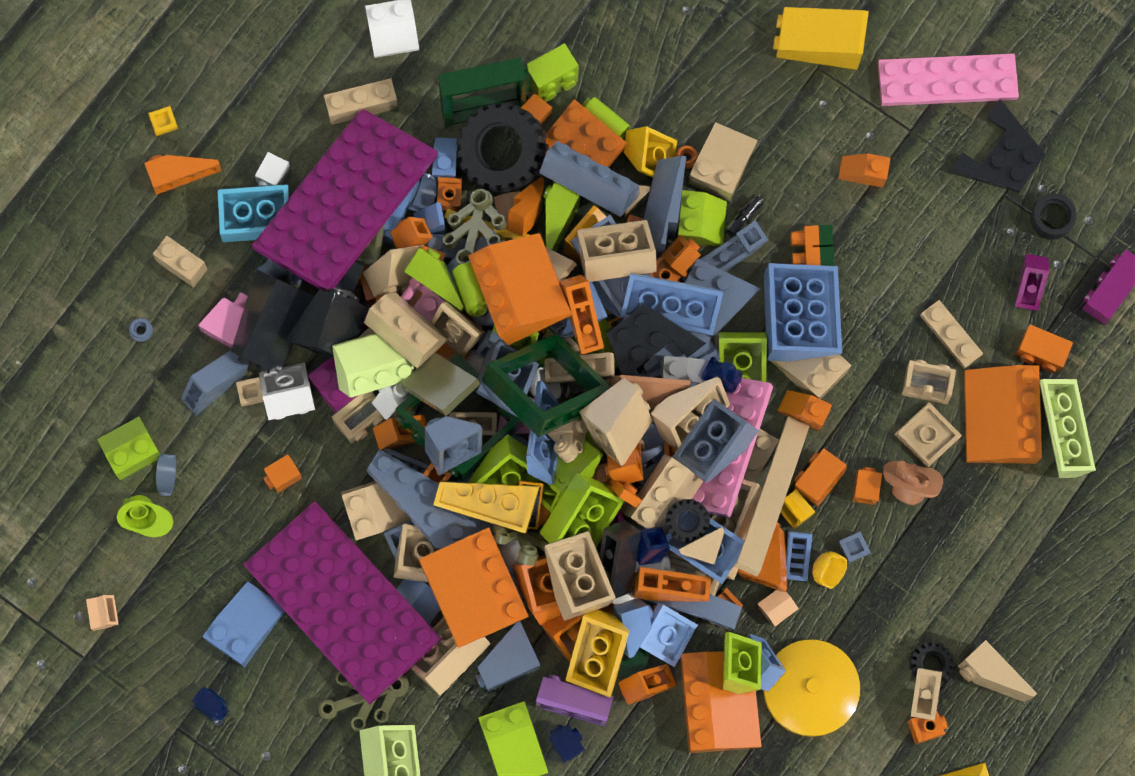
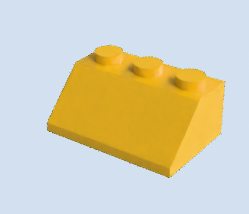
[565,609,630,698]

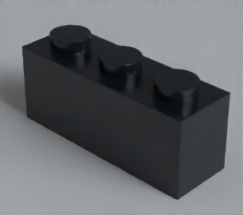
[599,520,642,599]

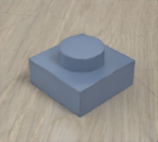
[838,531,871,564]

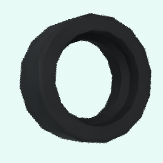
[1030,194,1077,240]

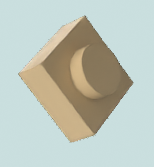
[236,377,264,407]

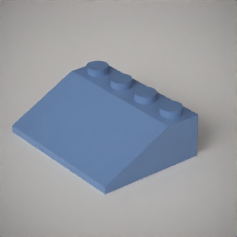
[763,263,842,361]

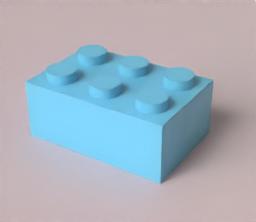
[218,185,290,242]

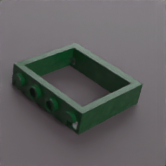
[438,57,530,127]
[482,335,611,437]
[395,353,524,482]

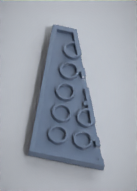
[640,259,760,377]
[367,449,495,550]

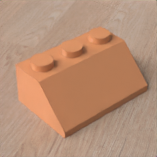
[609,375,691,413]

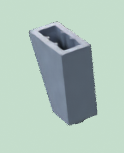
[181,350,248,415]
[475,622,540,692]

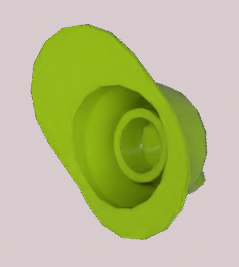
[117,495,173,537]

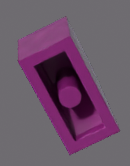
[1015,254,1049,311]

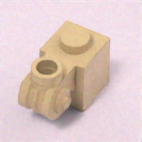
[547,417,588,463]

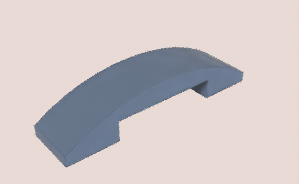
[681,220,768,283]
[643,594,742,631]

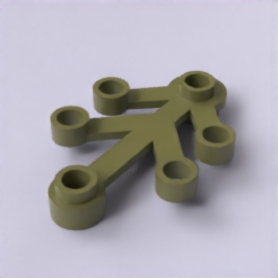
[442,189,507,265]
[491,523,549,566]
[318,672,409,732]

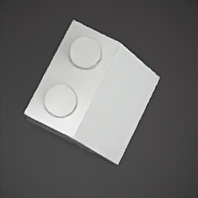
[365,0,419,58]
[259,362,315,420]

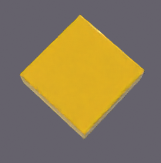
[148,106,178,136]

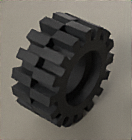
[666,499,710,543]
[909,641,955,685]

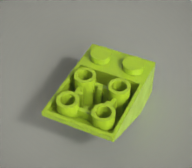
[539,438,603,513]

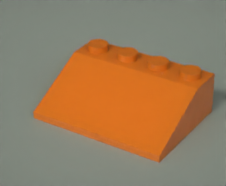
[468,233,572,345]
[964,365,1042,464]
[418,528,529,648]
[680,652,761,753]

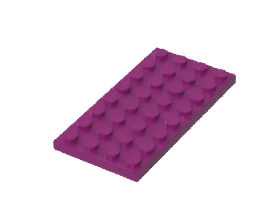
[252,109,438,292]
[243,501,442,705]

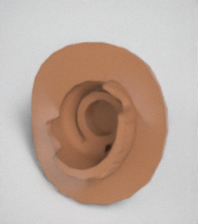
[883,460,943,506]

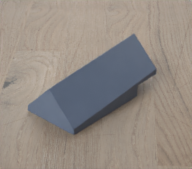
[644,156,686,257]

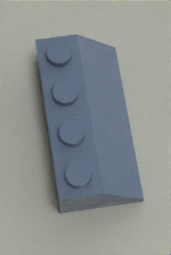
[539,141,640,217]

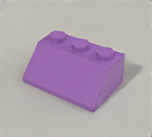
[535,675,613,727]

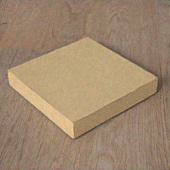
[895,402,962,467]

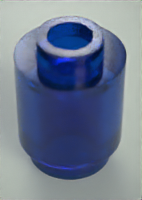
[192,687,229,722]

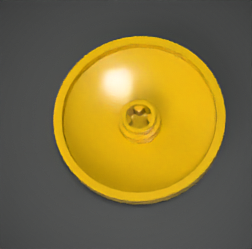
[763,640,860,737]

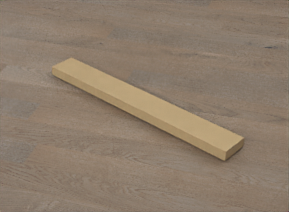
[735,416,810,576]

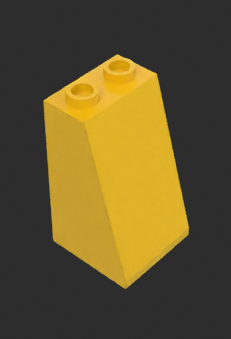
[773,7,869,70]

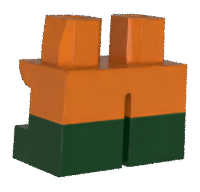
[790,224,835,266]

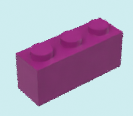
[1082,250,1135,325]

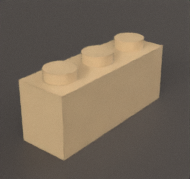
[324,78,398,125]

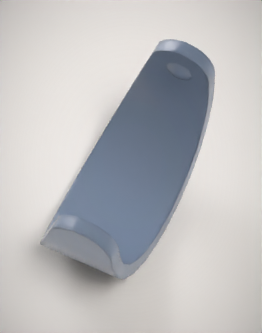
[408,173,438,212]
[155,453,176,496]

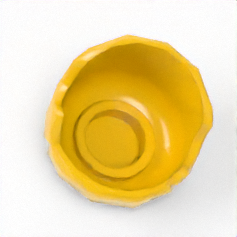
[812,551,847,589]

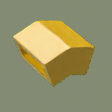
[780,489,815,529]

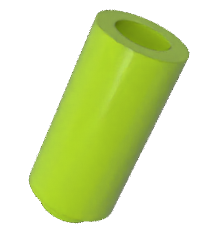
[582,97,631,139]
[452,262,488,317]

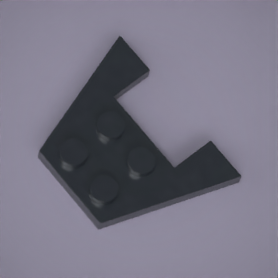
[949,99,1045,193]
[606,302,706,377]

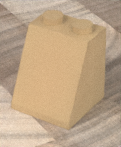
[580,377,653,466]

